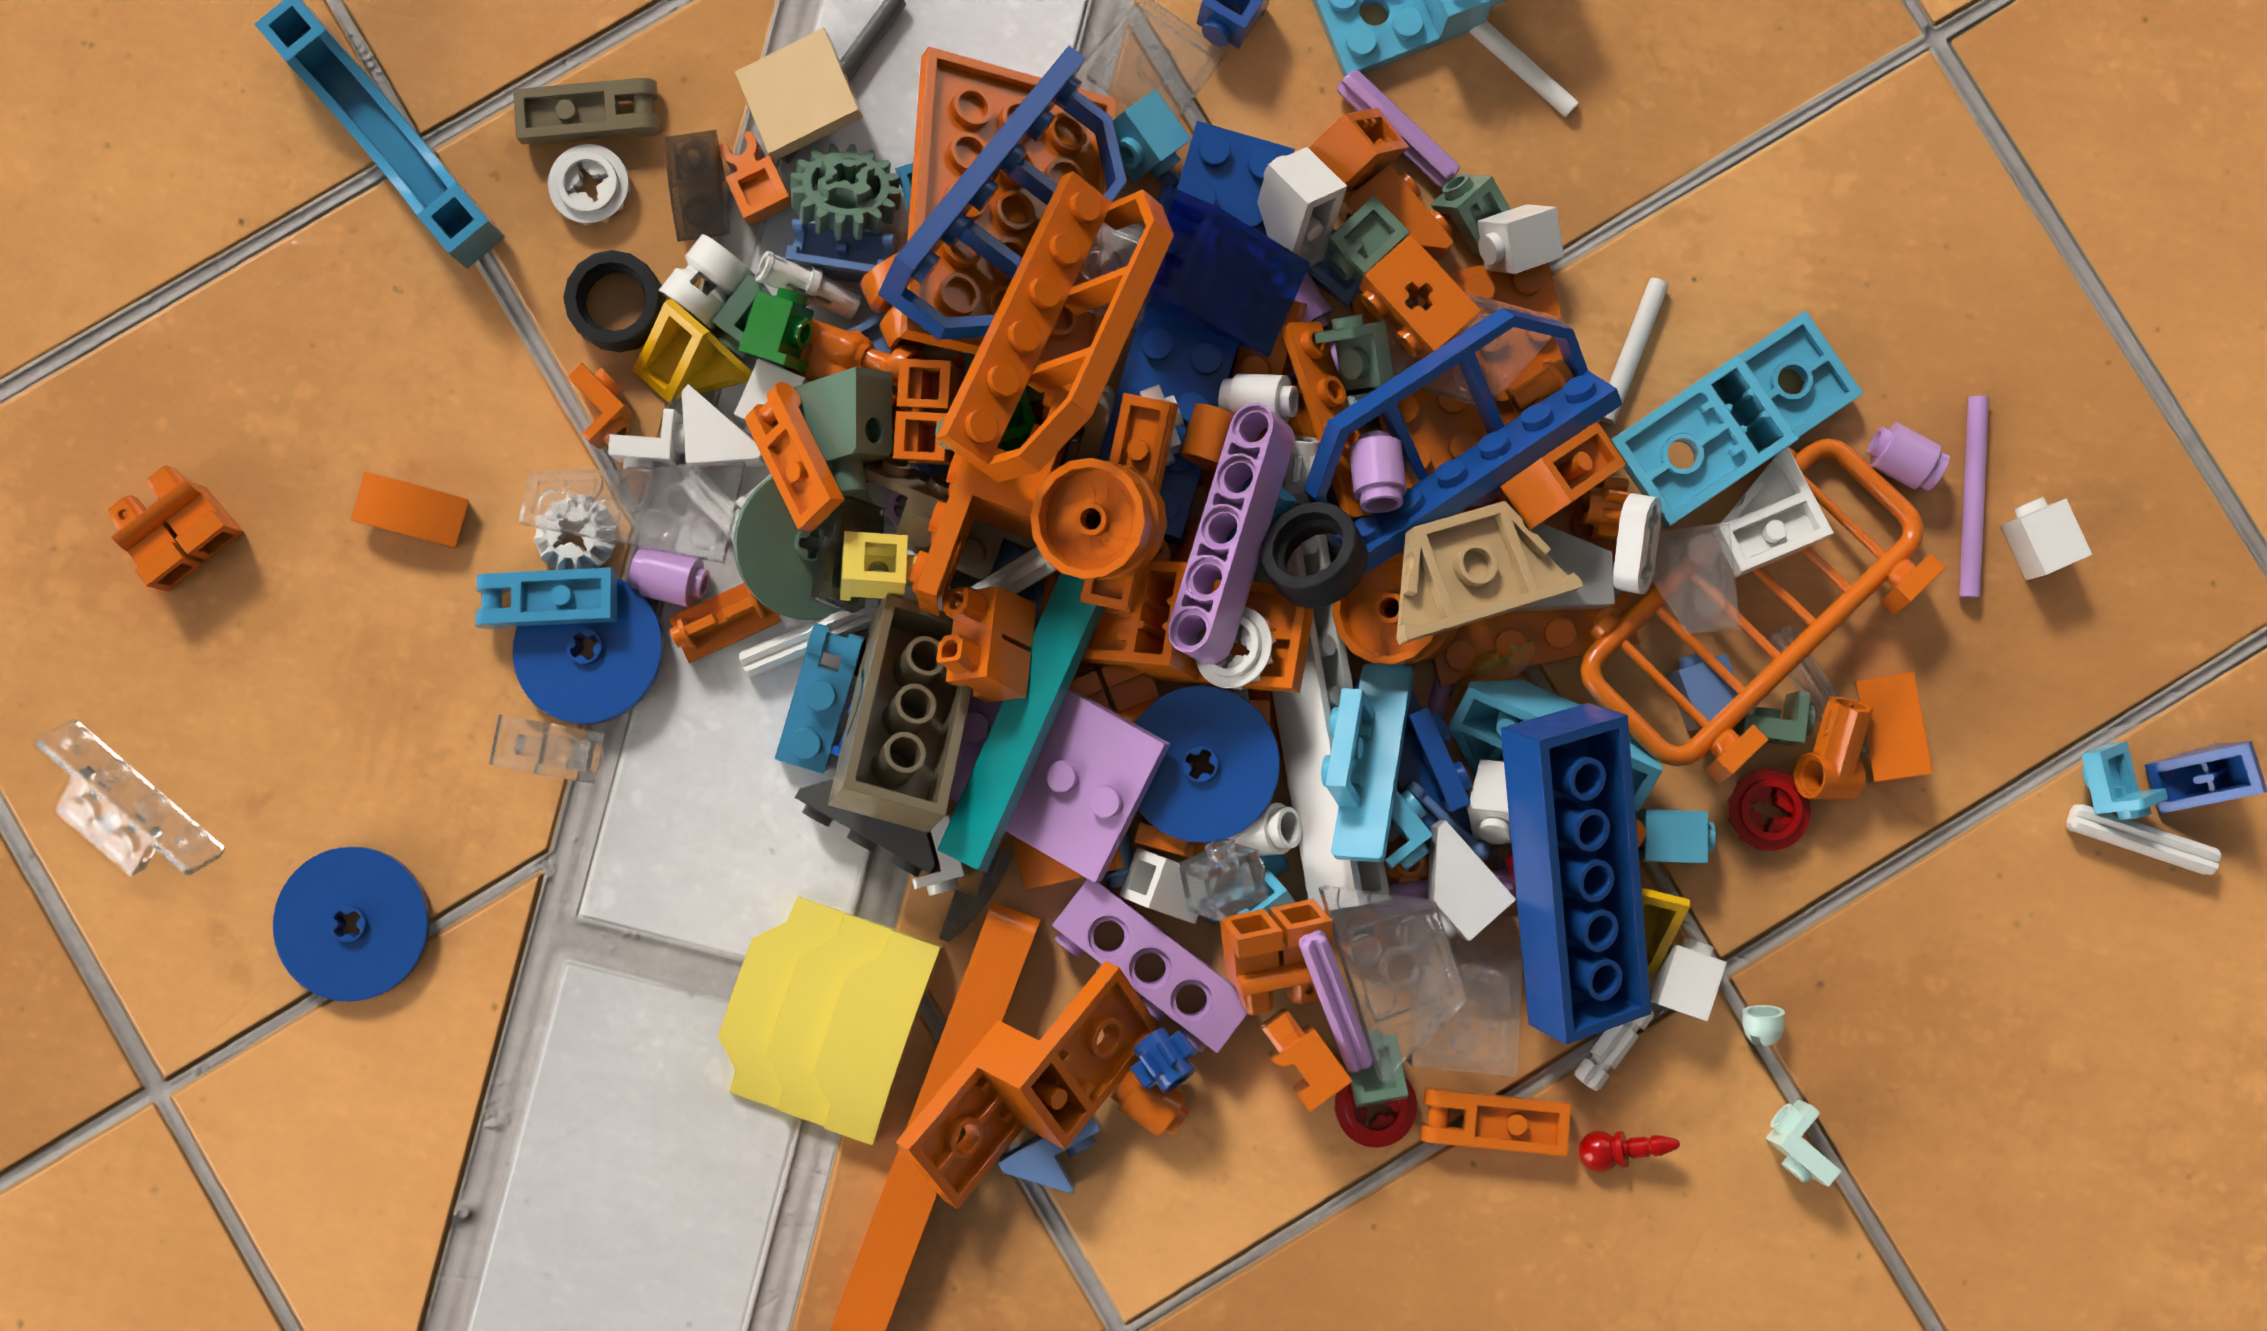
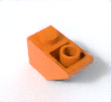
[1338,164,1454,261]

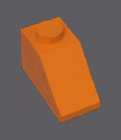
[1500,421,1627,530]

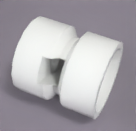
[659,234,755,331]

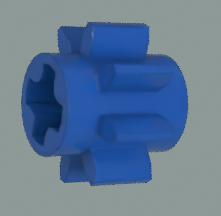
[1130,1027,1197,1094]

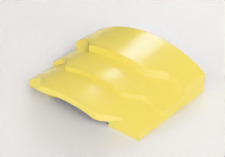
[718,896,943,1145]

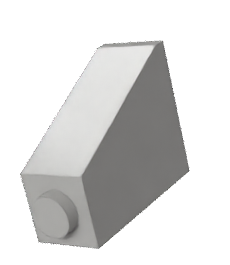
[1481,504,1621,612]

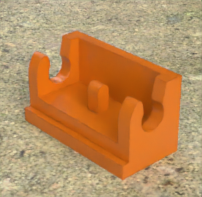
[1854,671,1933,782]

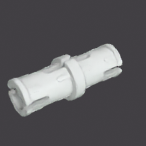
[755,251,862,320]

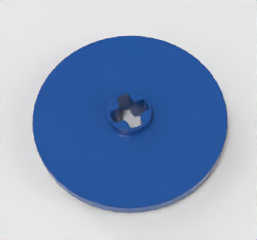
[513,578,664,724]
[1135,686,1280,843]
[273,847,430,1002]

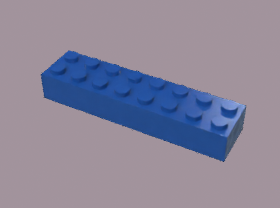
[1098,121,1295,546]

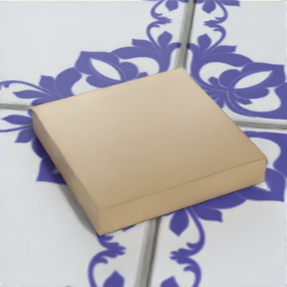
[735,27,864,161]

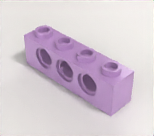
[1052,879,1248,1053]

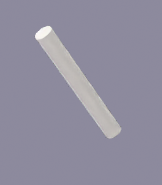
[1469,20,1579,118]
[1600,278,1669,424]

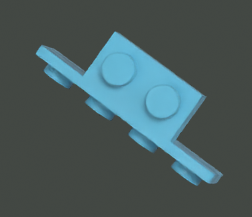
[1321,664,1414,862]

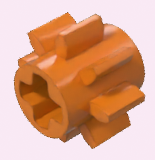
[1578,476,1639,541]

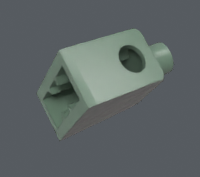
[793,367,892,496]

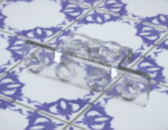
[35,719,225,877]

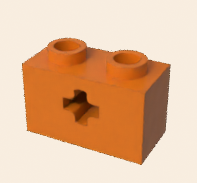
[1309,108,1409,192]
[1359,234,1481,358]

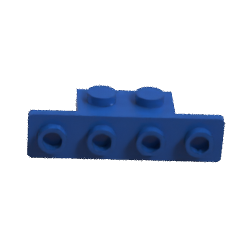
[1354,680,1480,854]

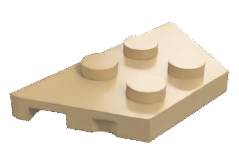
[1396,501,1583,645]

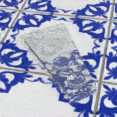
[518,461,746,564]

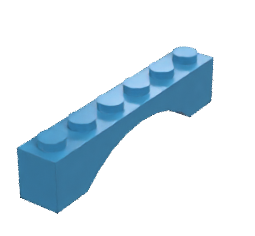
[254,0,506,269]

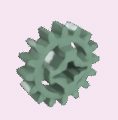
[790,144,901,240]

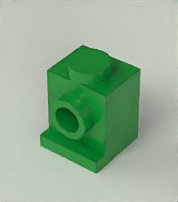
[738,287,814,373]

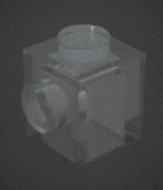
[1178,839,1268,921]

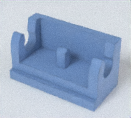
[785,219,900,283]

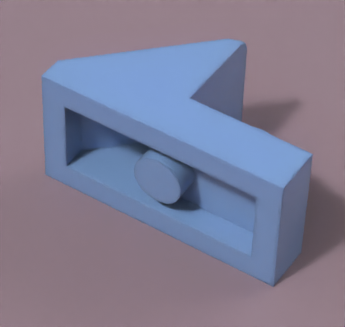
[998,1114,1101,1193]

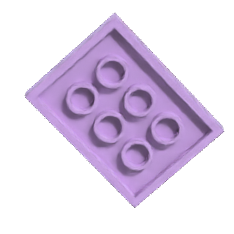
[949,687,1171,883]

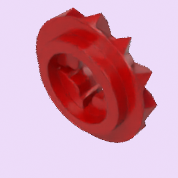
[1727,769,1811,851]
[1334,1073,1417,1148]

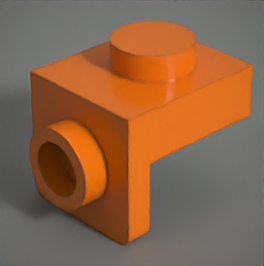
[567,363,635,449]

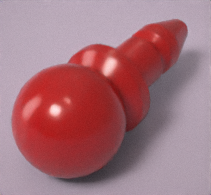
[1578,1131,1680,1173]

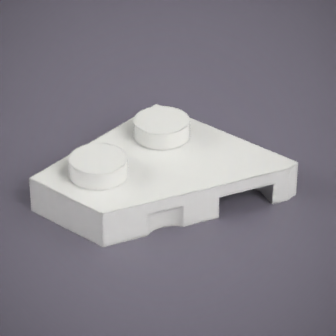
[1713,447,1834,578]

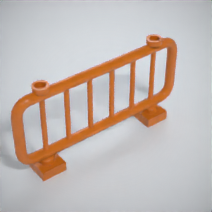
[1580,438,1946,785]

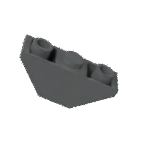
[794,779,939,877]

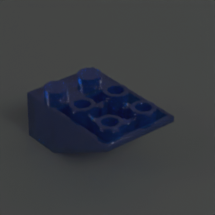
[1143,186,1310,358]

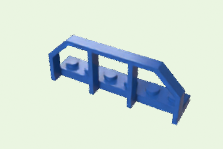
[878,45,1127,340]
[1304,307,1623,574]

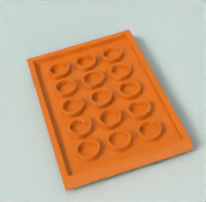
[900,46,1117,365]

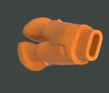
[781,319,925,434]

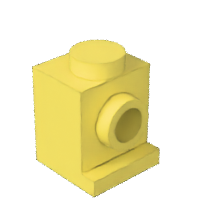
[840,531,917,601]

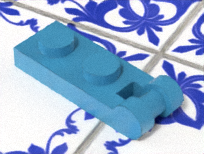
[475,567,618,629]
[775,623,865,774]

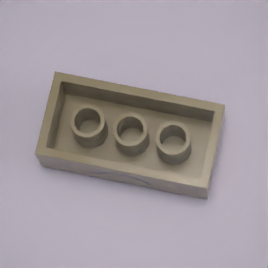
[828,594,972,833]

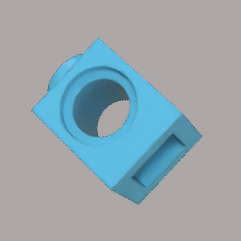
[1635,809,1716,863]

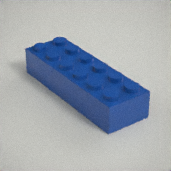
[1501,703,1651,1045]

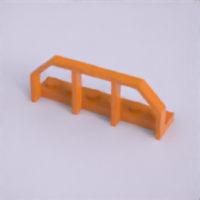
[935,171,1174,483]

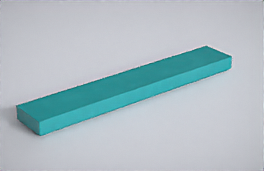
[937,573,1105,873]

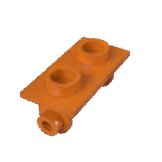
[668,583,782,664]

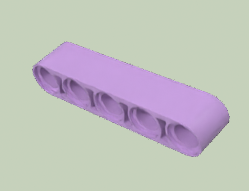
[1168,403,1295,665]

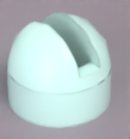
[1742,1005,1785,1046]

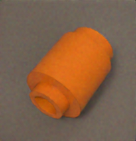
[1110,1069,1190,1138]

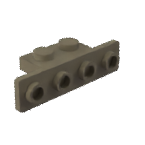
[864,454,1037,580]

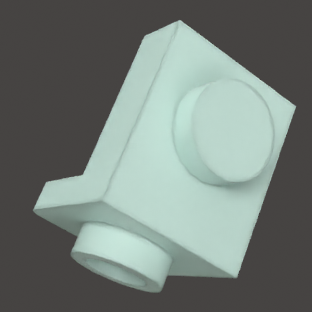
[1765,1100,1842,1187]

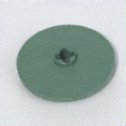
[733,470,883,620]

